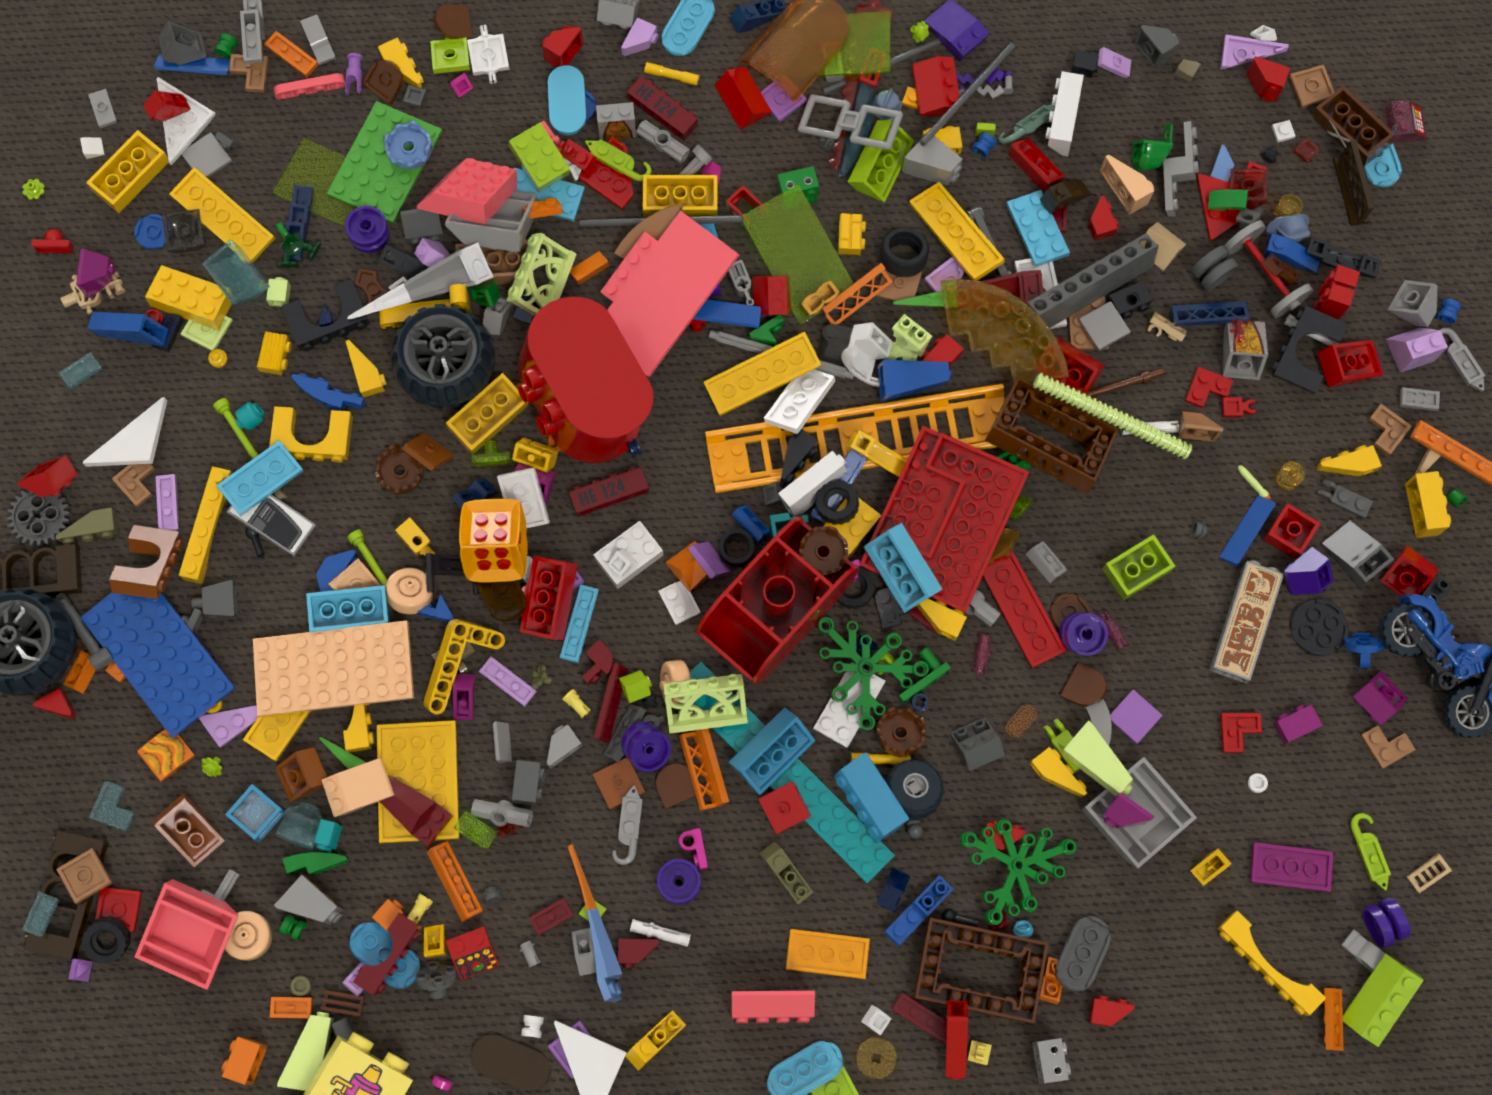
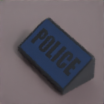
[152,313,184,353]

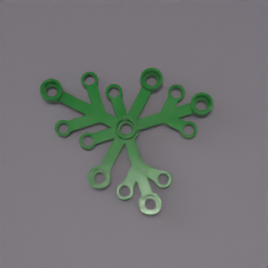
[817,617,929,731]
[959,819,1076,925]

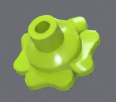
[910,21,929,43]
[22,179,45,200]
[201,757,222,777]

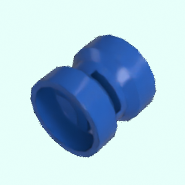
[971,132,996,158]
[1437,299,1461,324]

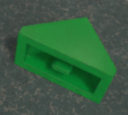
[468,279,500,308]

